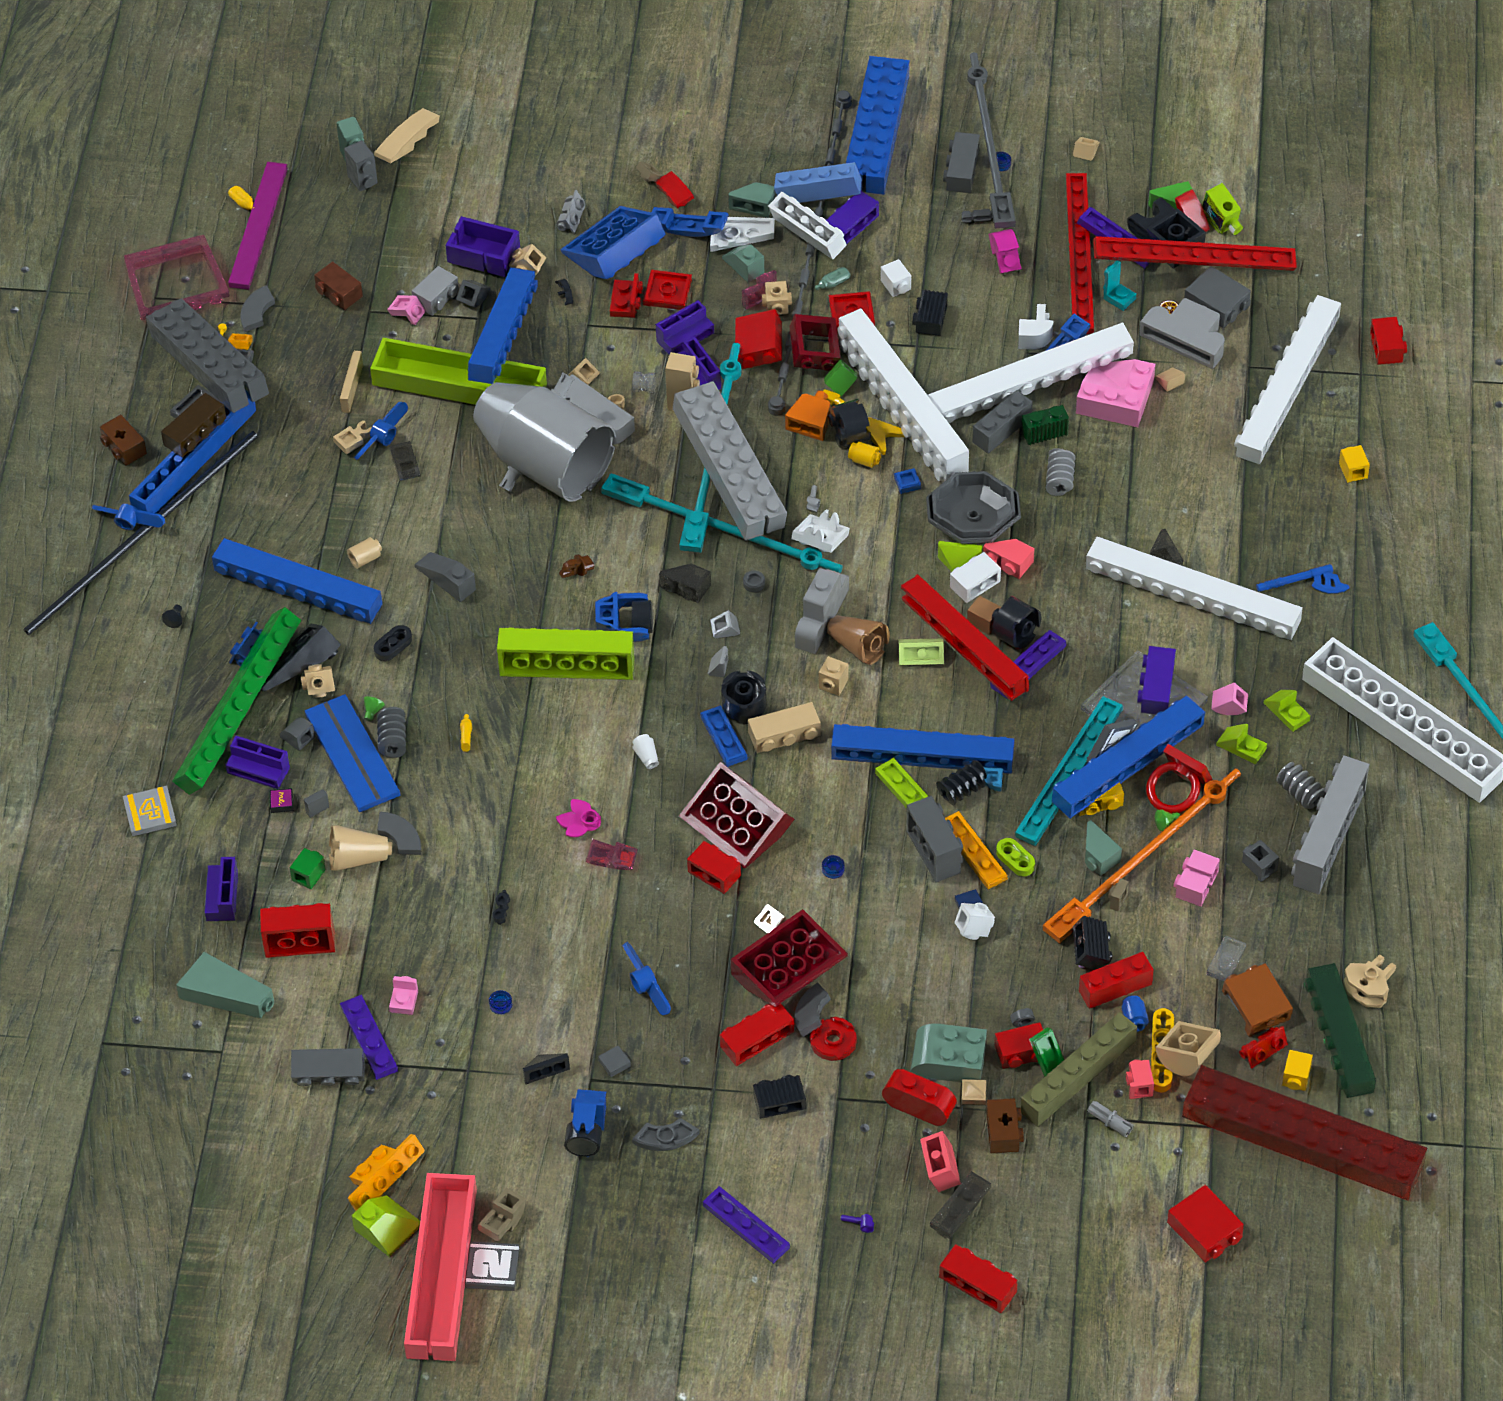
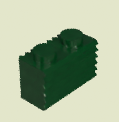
[1021,405,1069,446]

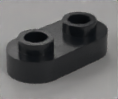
[374,625,412,661]

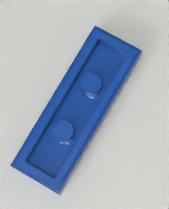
[700,705,747,767]

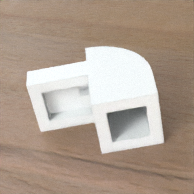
[1018,304,1053,350]

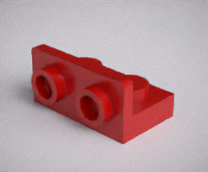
[610,273,643,318]

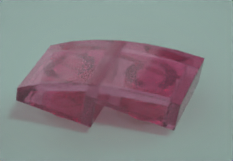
[742,270,777,310]

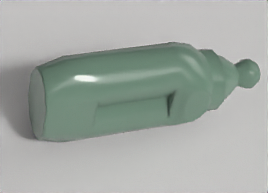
[815,267,851,290]

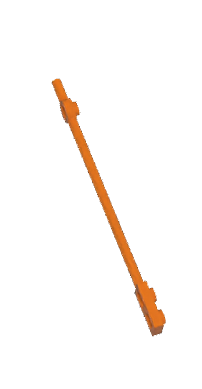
[1043,768,1241,944]

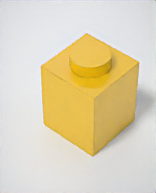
[1339,445,1370,483]
[1282,1050,1313,1091]

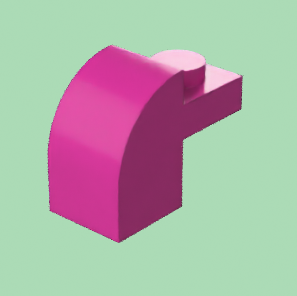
[988,229,1021,274]

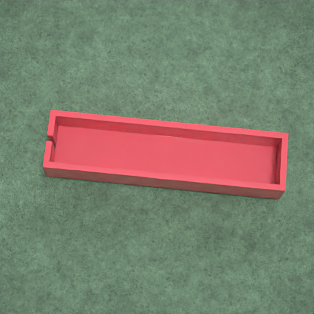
[404,1173,477,1361]

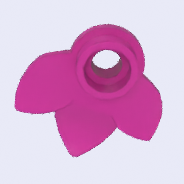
[556,799,601,837]

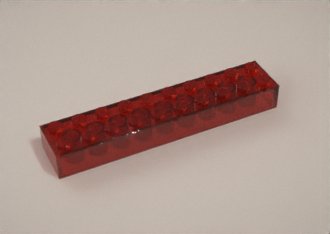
[1182,1065,1428,1201]

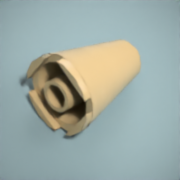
[329,825,392,871]

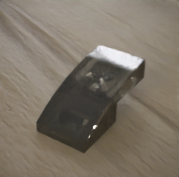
[389,441,421,481]

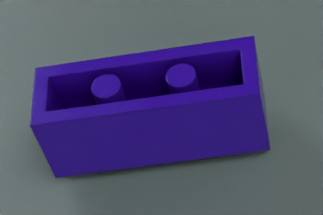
[825,190,879,244]
[1137,646,1176,714]

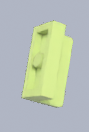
[898,638,944,665]

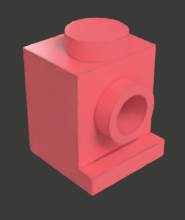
[1126,1060,1154,1099]

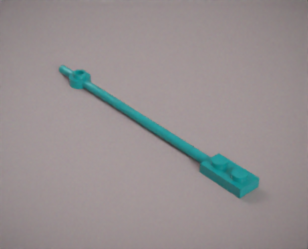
[679,343,742,553]
[601,473,843,573]
[1413,622,1503,739]

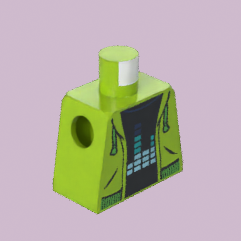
[1202,183,1243,235]

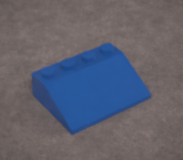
[560,206,666,279]

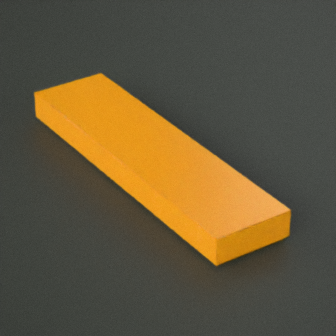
[945,811,1008,890]

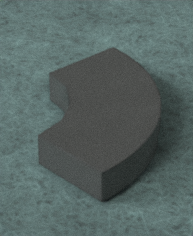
[240,285,275,332]
[377,812,422,855]
[795,982,831,1037]
[632,1118,699,1151]

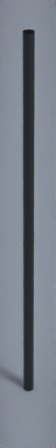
[24,431,258,635]

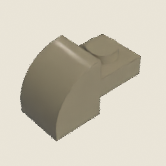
[478,1188,526,1241]

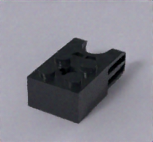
[1127,198,1206,269]

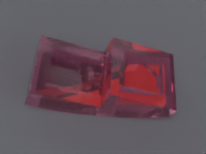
[585,839,638,870]

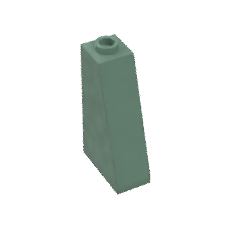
[176,952,274,1018]

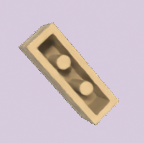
[665,352,700,411]
[748,702,821,753]

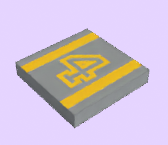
[123,786,177,836]

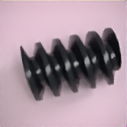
[936,760,987,805]

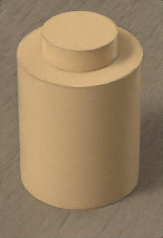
[347,537,382,569]

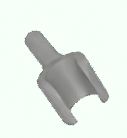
[806,485,820,512]

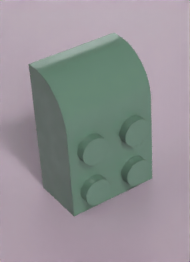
[910,1024,987,1082]

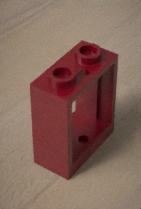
[789,314,840,371]

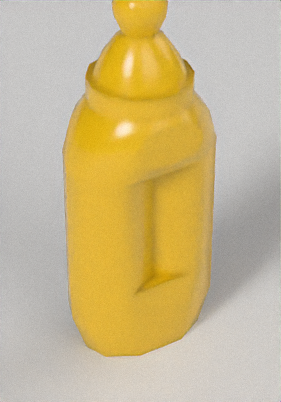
[228,186,254,210]
[460,714,472,752]

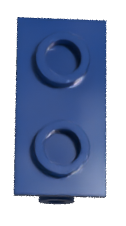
[229,622,262,666]

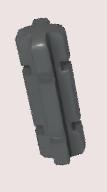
[961,209,993,223]

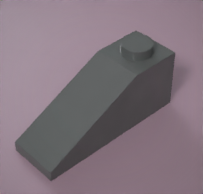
[415,552,476,602]

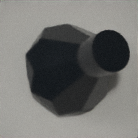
[162,604,183,628]

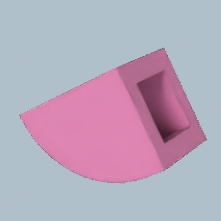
[1211,683,1248,715]

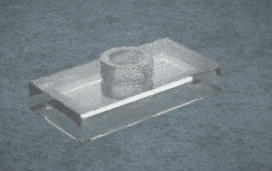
[1206,935,1247,982]

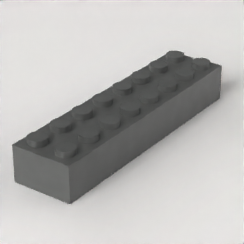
[146,298,269,413]

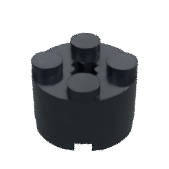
[828,399,871,447]
[992,596,1042,649]
[721,670,767,725]

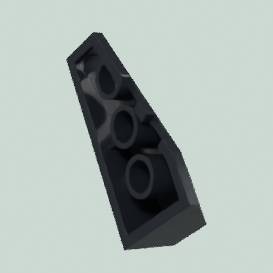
[260,623,341,692]

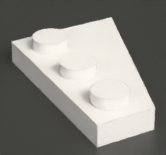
[710,217,775,252]

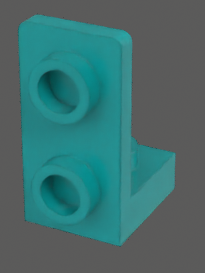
[1103,260,1137,311]

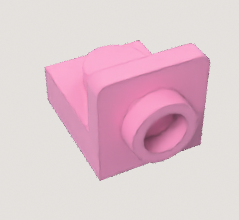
[387,295,425,325]
[389,976,418,1015]

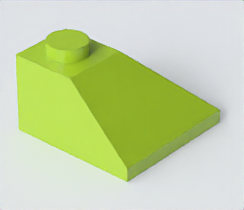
[352,1195,420,1257]

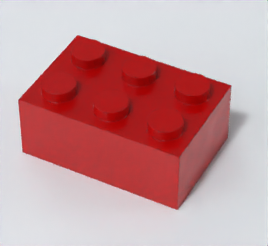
[260,903,335,958]

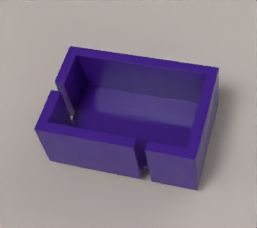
[445,216,520,277]

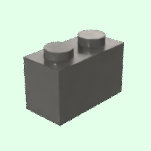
[344,140,378,191]

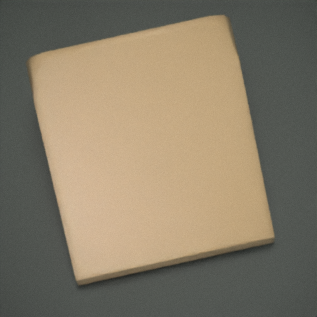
[1073,137,1099,161]
[568,358,600,385]
[1155,368,1185,392]

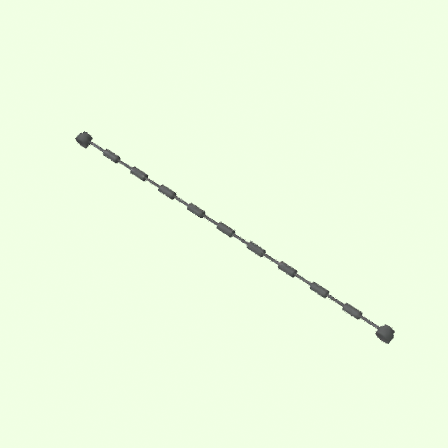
[768,90,852,416]

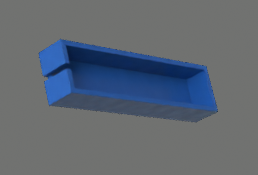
[846,56,910,195]

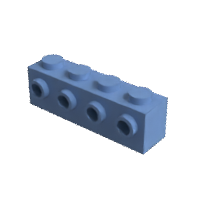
[774,162,862,203]

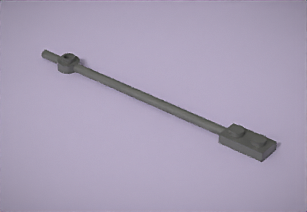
[967,52,1016,229]

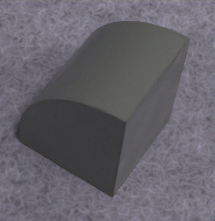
[456,280,491,307]
[280,717,315,751]

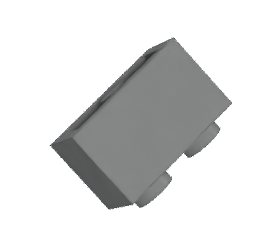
[412,266,459,316]

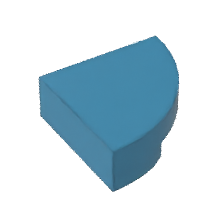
[984,767,1003,792]

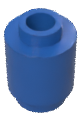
[1121,995,1149,1032]

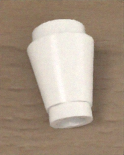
[632,734,659,769]

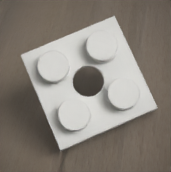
[791,509,850,553]

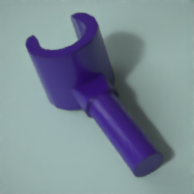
[841,1214,874,1233]

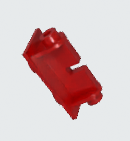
[1239,1026,1288,1069]

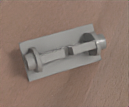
[557,190,585,234]

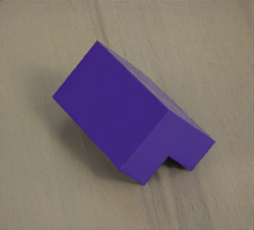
[655,300,714,355]
[678,337,721,390]
[225,736,290,789]
[205,857,238,921]

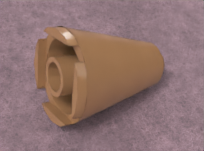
[827,615,890,665]

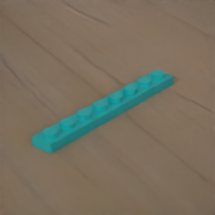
[1015,696,1123,846]

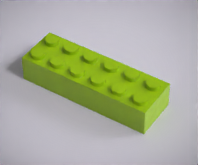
[497,627,635,680]

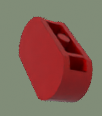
[882,1069,957,1126]

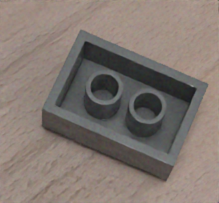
[906,795,963,882]

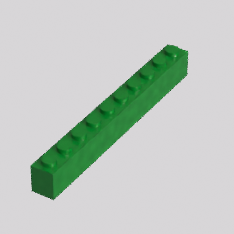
[172,607,301,795]

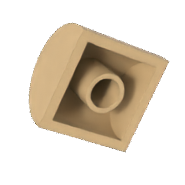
[1156,1021,1221,1077]

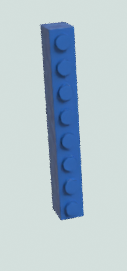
[468,268,538,384]
[129,390,256,513]
[212,538,383,624]
[1052,695,1205,819]
[831,724,1014,774]

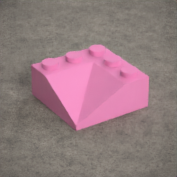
[1076,359,1155,427]

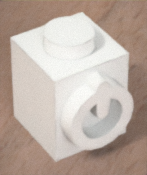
[955,903,995,940]

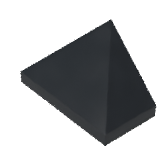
[523,1053,570,1084]

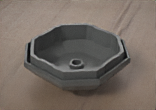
[926,471,1021,544]

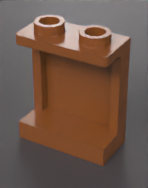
[1222,963,1293,1037]

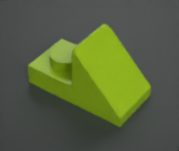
[1264,690,1311,732]
[1216,724,1267,764]

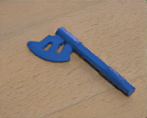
[1256,564,1349,594]

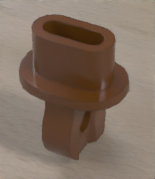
[559,554,594,578]

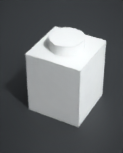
[881,259,911,297]

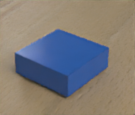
[894,468,921,494]

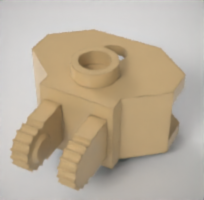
[1343,955,1396,1008]

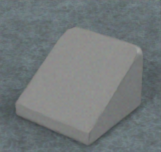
[710,610,740,638]
[708,646,728,678]

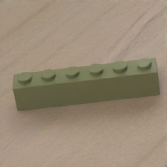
[1021,1012,1137,1127]

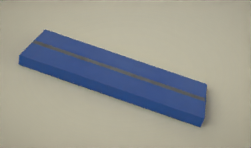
[305,694,400,812]

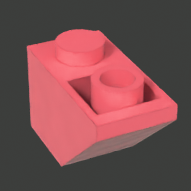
[983,539,1034,579]

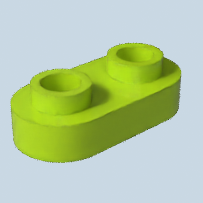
[996,838,1035,876]

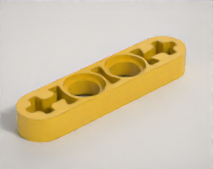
[1151,1008,1174,1093]

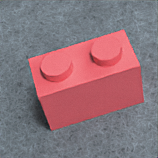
[920,1131,961,1192]

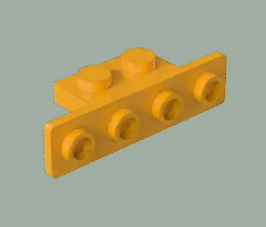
[348,1134,424,1211]

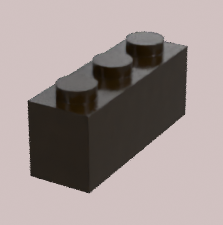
[161,393,226,458]

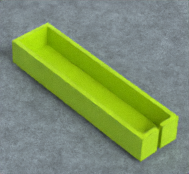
[370,338,547,405]

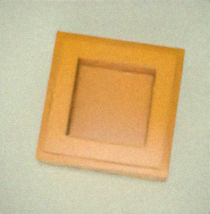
[228,333,252,350]

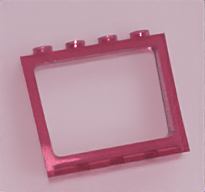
[124,235,230,320]

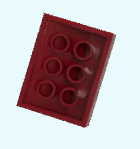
[679,762,795,868]
[731,909,848,1007]

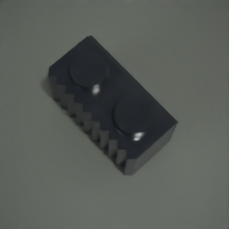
[912,289,948,336]
[1072,916,1112,970]
[753,1075,806,1119]

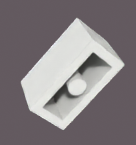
[950,552,1001,603]

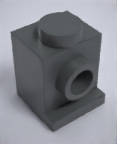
[1242,840,1279,882]

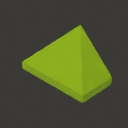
[938,541,982,572]

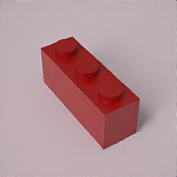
[1079,952,1154,1009]
[720,1004,794,1067]
[939,1244,1018,1313]

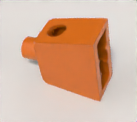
[785,391,831,441]

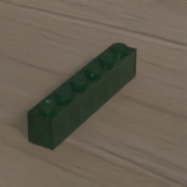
[1304,963,1376,1098]

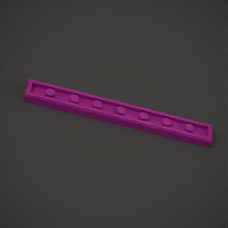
[228,162,288,290]

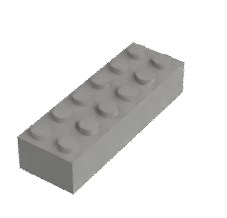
[1291,755,1370,894]

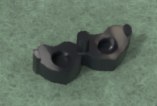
[555,279,573,305]
[492,890,510,925]

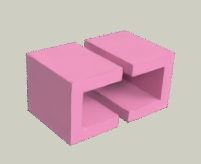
[1174,850,1220,907]

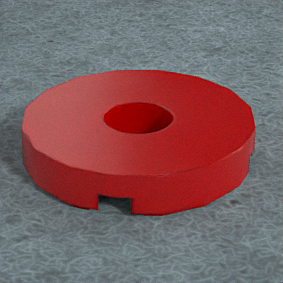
[810,1017,857,1061]

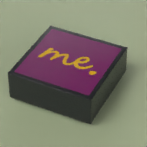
[270,788,294,813]

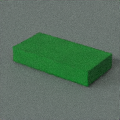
[1029,1027,1064,1077]

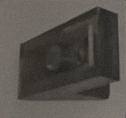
[1150,529,1183,566]

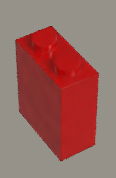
[735,309,782,369]
[1167,1184,1244,1263]

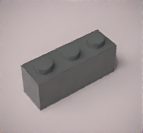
[943,132,980,193]
[972,390,1033,454]
[291,1048,365,1086]

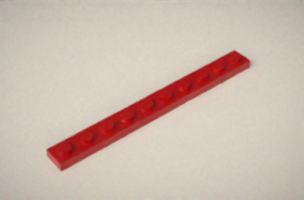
[1066,173,1094,334]
[1093,236,1297,271]

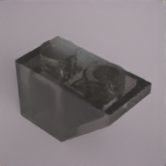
[659,563,711,603]

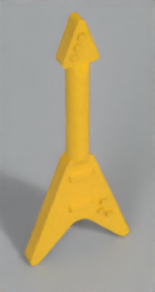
[823,389,905,455]

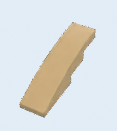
[374,108,440,163]

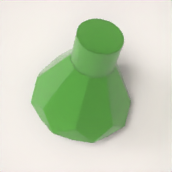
[364,696,385,721]
[1155,809,1180,831]

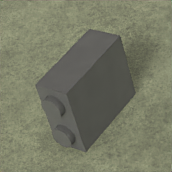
[1184,266,1251,328]

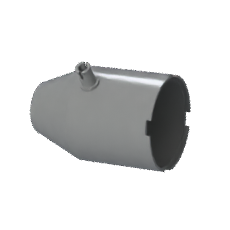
[473,372,616,502]

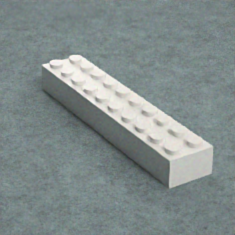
[837,309,969,483]
[1302,637,1503,803]

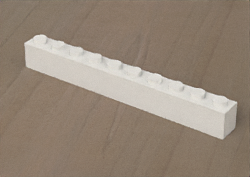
[1234,295,1341,464]
[928,322,1134,423]
[1086,537,1302,640]

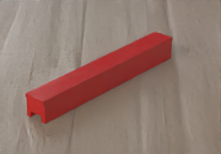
[901,574,1029,701]

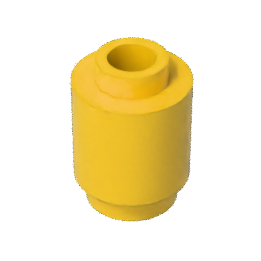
[848,442,881,468]

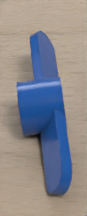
[354,402,408,460]
[92,504,165,530]
[623,942,671,1015]

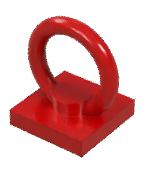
[1146,744,1213,814]

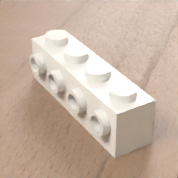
[768,192,847,260]

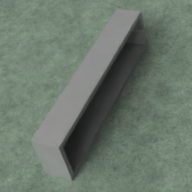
[673,381,787,541]

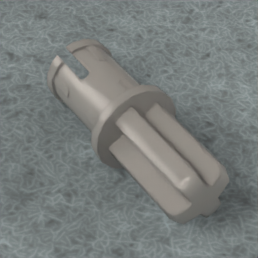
[1087,1101,1134,1138]

